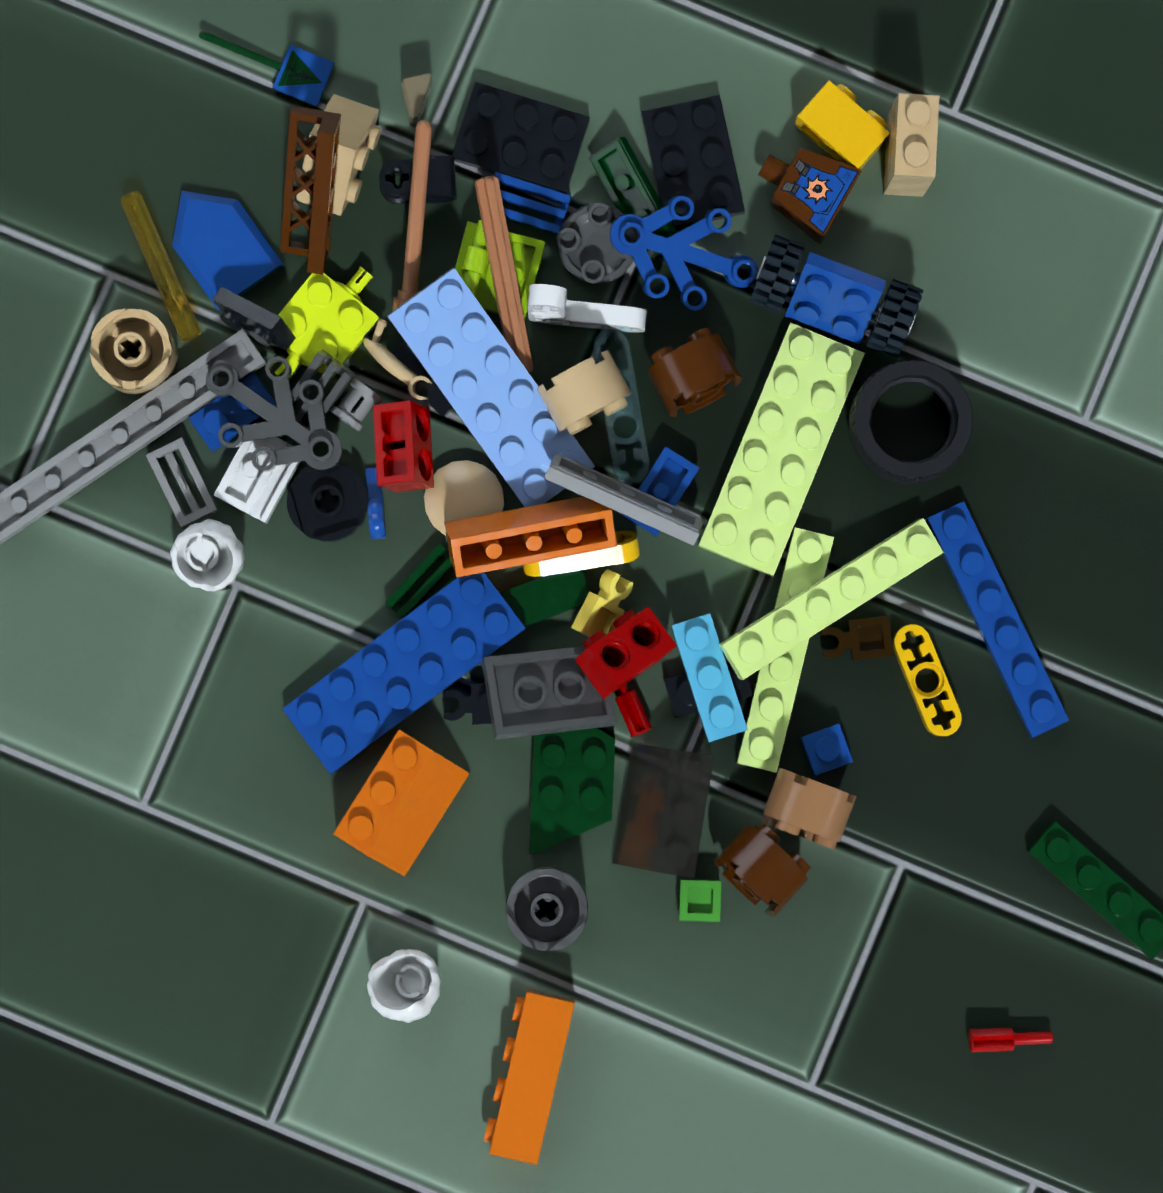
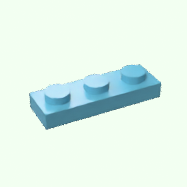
[671,613,748,743]

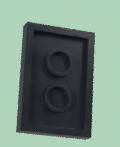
[451,81,590,194]
[641,95,745,229]

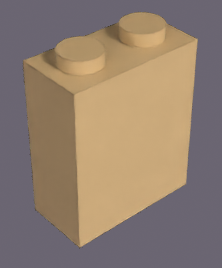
[883,93,940,197]

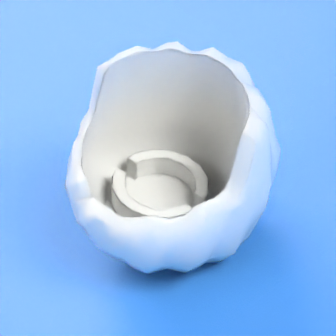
[170,519,245,592]
[367,949,441,1023]

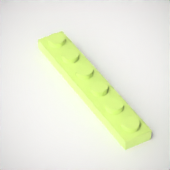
[719,518,944,680]
[736,527,834,773]

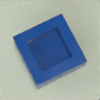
[800,724,853,776]

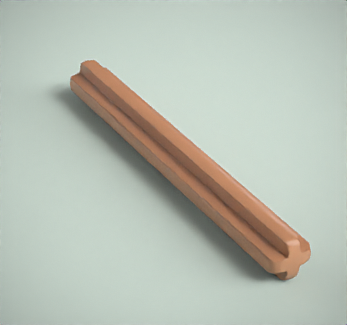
[475,176,533,373]

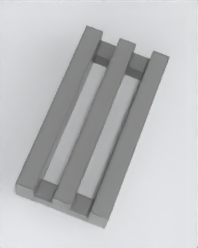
[146,437,219,528]

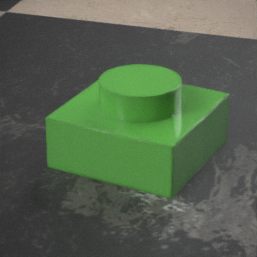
[679,879,721,922]

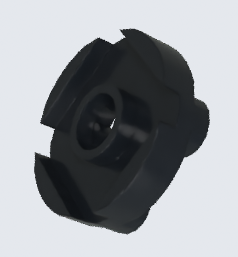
[287,463,369,542]

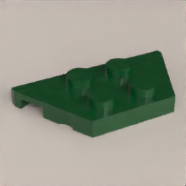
[529,728,615,854]

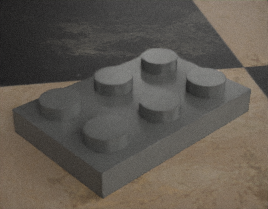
[482,646,617,740]

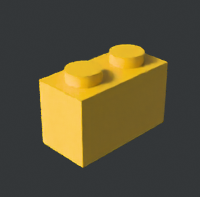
[794,80,890,170]

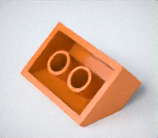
[333,729,470,877]

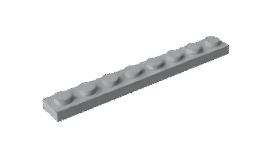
[0,329,266,545]

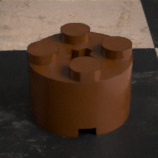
[648,328,742,417]
[714,823,811,917]

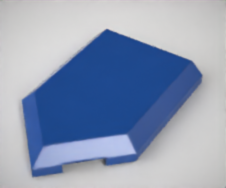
[172,190,284,311]

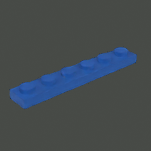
[926,501,1069,738]

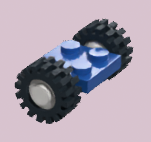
[749,234,923,358]

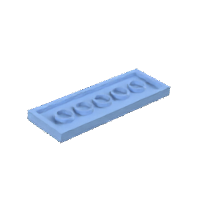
[387,268,595,507]

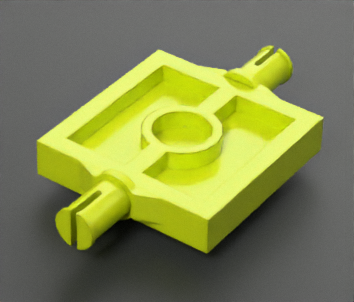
[274,267,380,381]

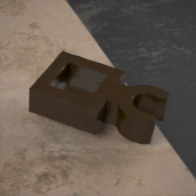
[820,616,894,661]

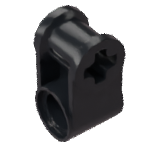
[379,155,457,204]

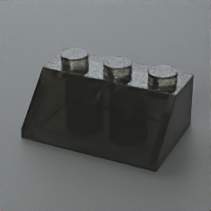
[612,743,714,878]

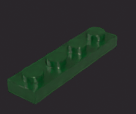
[1027,821,1163,960]

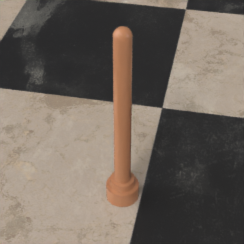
[392,120,432,311]

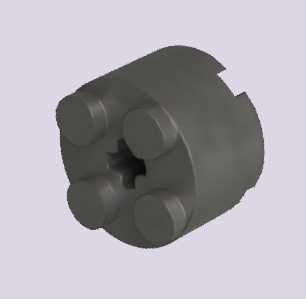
[506,867,588,951]

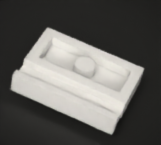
[214,437,300,524]

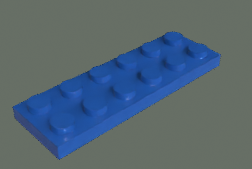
[282,572,526,774]

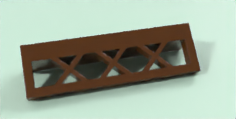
[280,106,341,275]

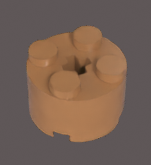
[763,768,857,850]

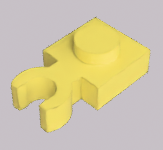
[571,569,633,638]

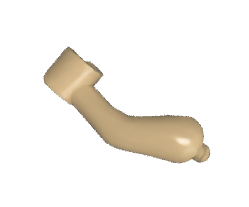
[363,319,433,400]

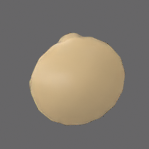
[424,460,504,536]

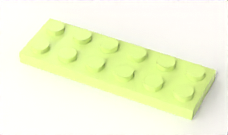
[698,322,865,577]

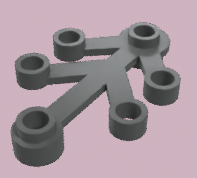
[206,356,342,472]

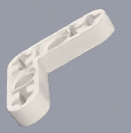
[528,284,647,332]

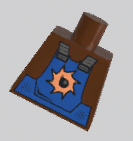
[758,149,862,244]

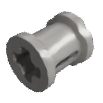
[330,378,383,432]

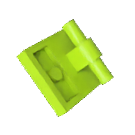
[455,220,546,321]

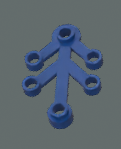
[609,196,758,311]

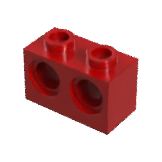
[373,400,434,493]
[575,606,677,699]

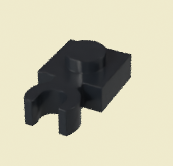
[443,683,492,725]

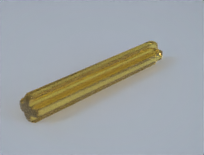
[120,191,201,342]

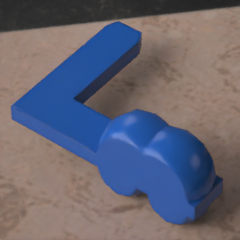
[365,468,386,540]

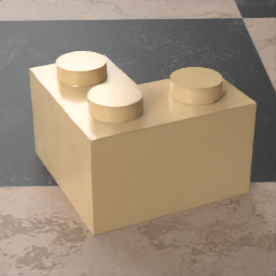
[295,94,381,216]

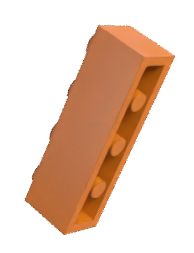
[444,496,617,578]
[483,989,575,1165]

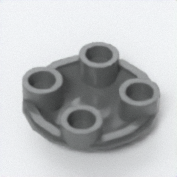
[557,203,637,284]

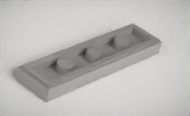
[544,453,703,546]

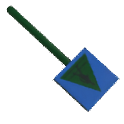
[199,31,335,107]

